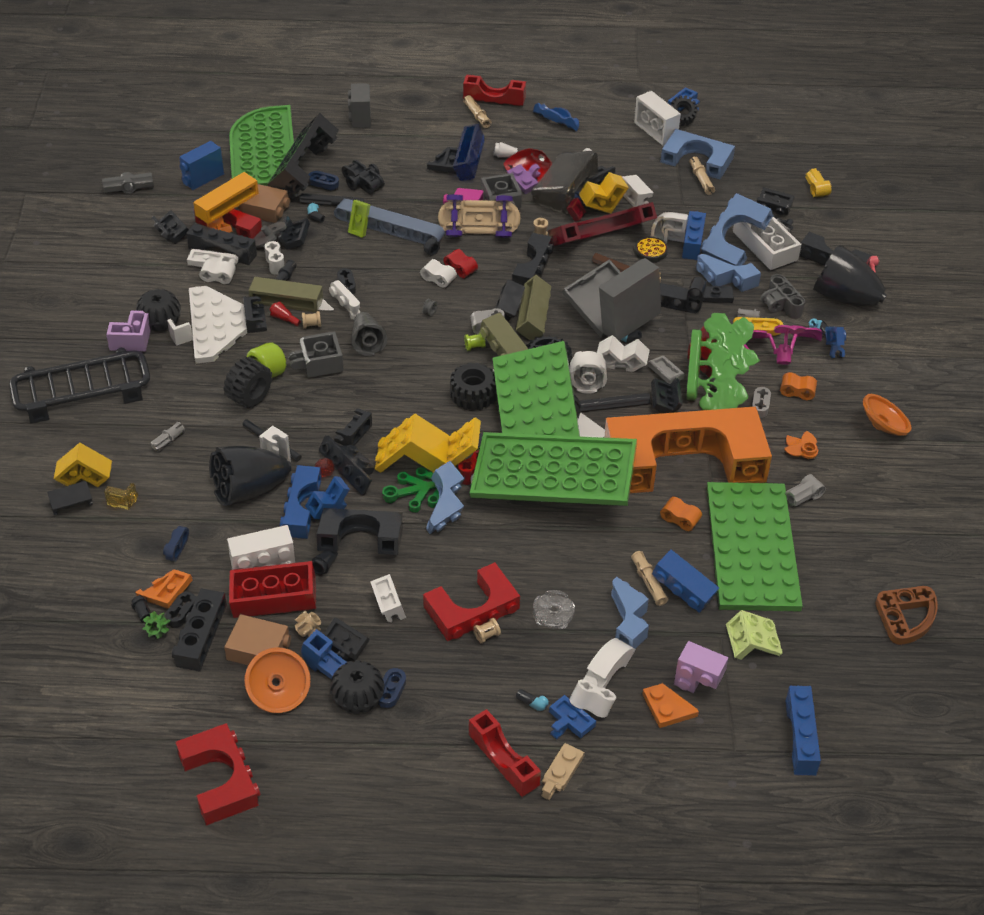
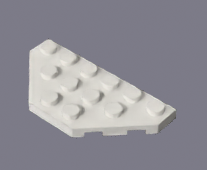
[189,286,247,364]

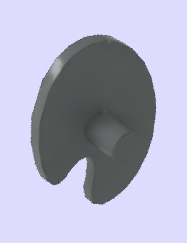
[254,222,287,248]

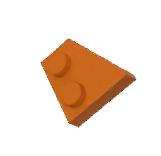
[136,569,193,609]
[642,683,699,728]

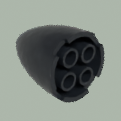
[813,244,887,306]
[209,446,291,506]

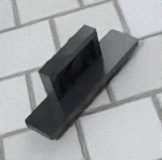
[319,436,375,495]

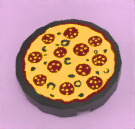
[634,236,668,262]

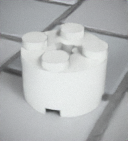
[570,351,607,394]

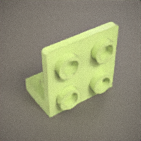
[726,610,782,660]

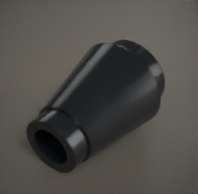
[312,551,338,575]

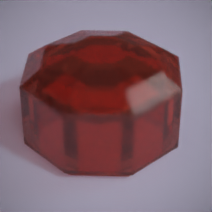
[315,458,334,477]

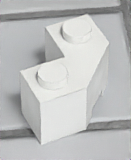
[597,335,650,372]

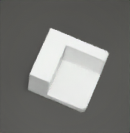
[167,319,193,346]

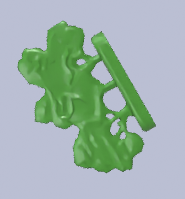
[687,313,760,410]

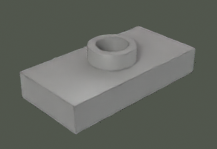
[648,356,685,384]

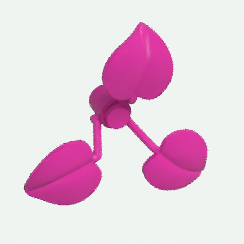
[752,325,822,365]

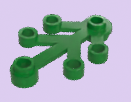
[382,467,439,513]

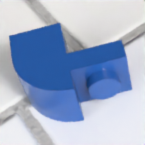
[305,476,350,519]
[301,629,346,679]

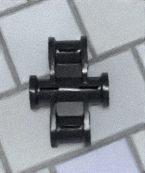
[341,160,385,194]

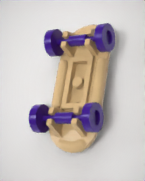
[438,194,521,238]

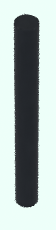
[242,419,302,462]

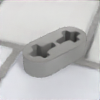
[752,387,771,418]

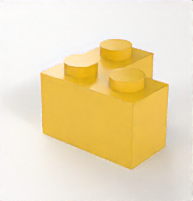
[579,172,629,213]
[54,443,112,487]

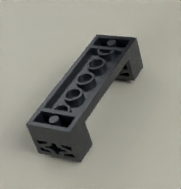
[267,113,339,199]

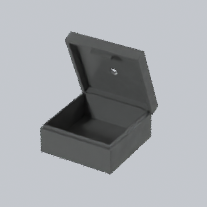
[562,258,661,341]

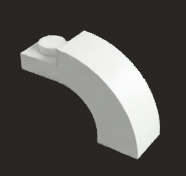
[583,638,636,688]

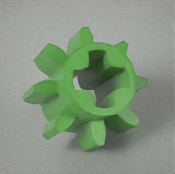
[142,611,170,638]

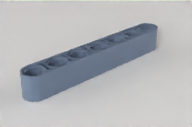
[334,199,445,244]

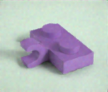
[507,164,541,194]

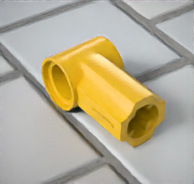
[805,168,831,197]

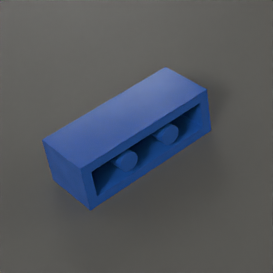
[682,211,706,260]
[652,550,719,613]

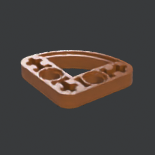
[875,586,938,645]

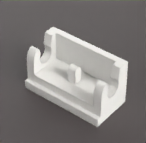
[622,175,653,207]
[259,426,291,462]
[370,574,406,622]

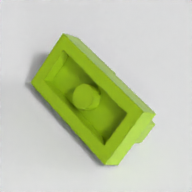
[348,200,370,237]

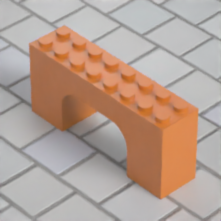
[604,407,772,493]

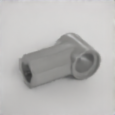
[785,474,826,506]

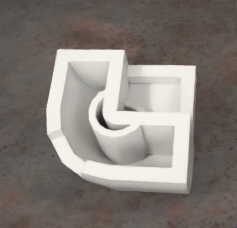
[651,212,688,243]

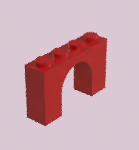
[423,563,520,641]
[175,723,261,826]

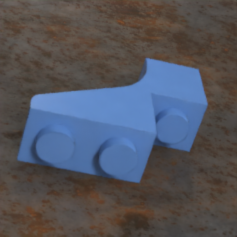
[696,254,761,292]
[426,461,465,534]
[611,577,649,649]

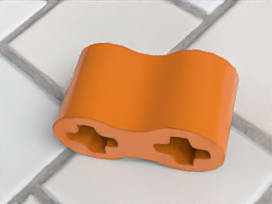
[780,372,817,400]
[660,497,702,531]

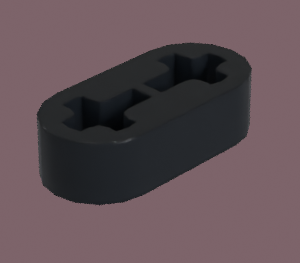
[337,268,356,294]
[166,592,195,628]

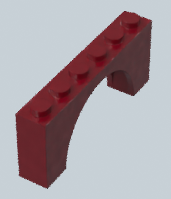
[548,202,657,246]

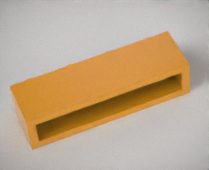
[193,172,259,224]

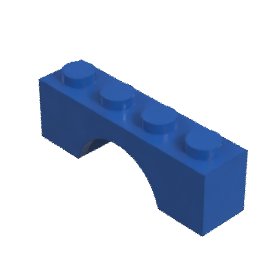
[280,465,321,539]
[786,686,821,776]

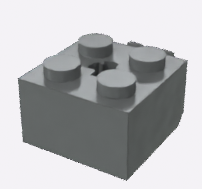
[348,83,371,128]
[481,173,522,209]
[288,331,343,377]

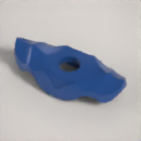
[533,103,579,132]

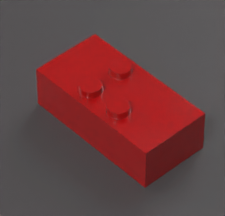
[229,561,316,618]

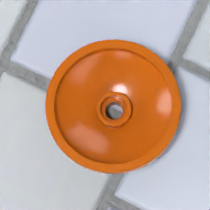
[863,394,911,436]
[244,647,310,713]

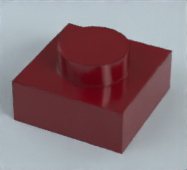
[567,198,586,222]

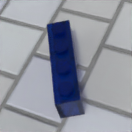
[453,123,485,181]

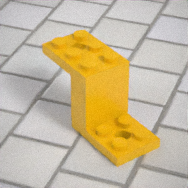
[375,414,481,473]

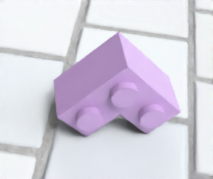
[106,311,151,351]
[674,641,728,693]

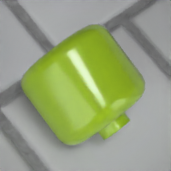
[246,343,286,378]

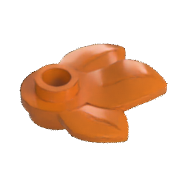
[784,431,818,459]

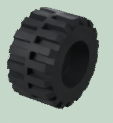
[223,357,272,408]
[450,362,496,410]

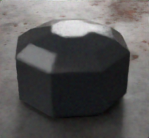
[424,238,440,256]

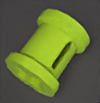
[464,332,486,351]

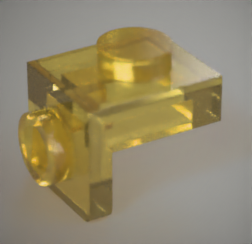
[104,483,138,510]

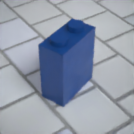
[179,141,224,190]

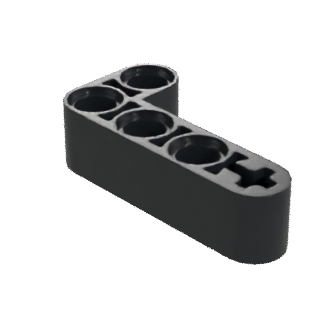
[660,277,706,313]

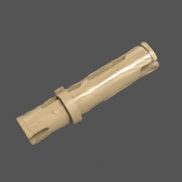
[463,95,491,128]
[689,157,715,195]
[631,551,668,606]

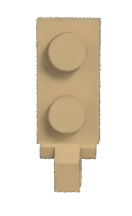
[541,743,584,800]

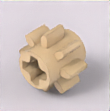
[295,611,321,637]

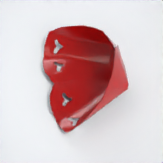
[504,148,553,187]

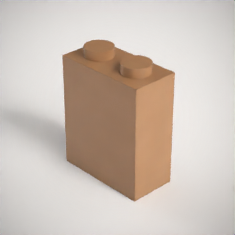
[238,184,290,223]
[224,614,291,665]

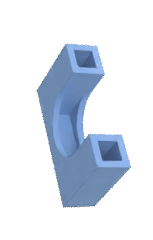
[661,129,735,180]
[701,193,773,266]

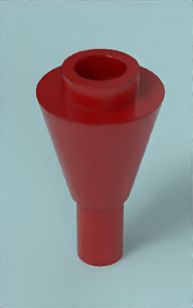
[270,301,301,326]

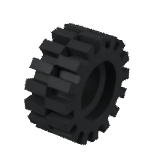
[670,95,698,126]

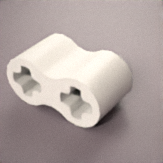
[265,241,284,275]
[199,259,236,284]
[420,259,457,288]
[570,680,616,717]

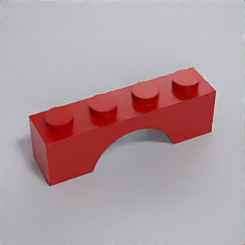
[463,75,526,106]
[194,209,262,239]
[469,709,541,797]

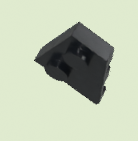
[427,147,463,173]

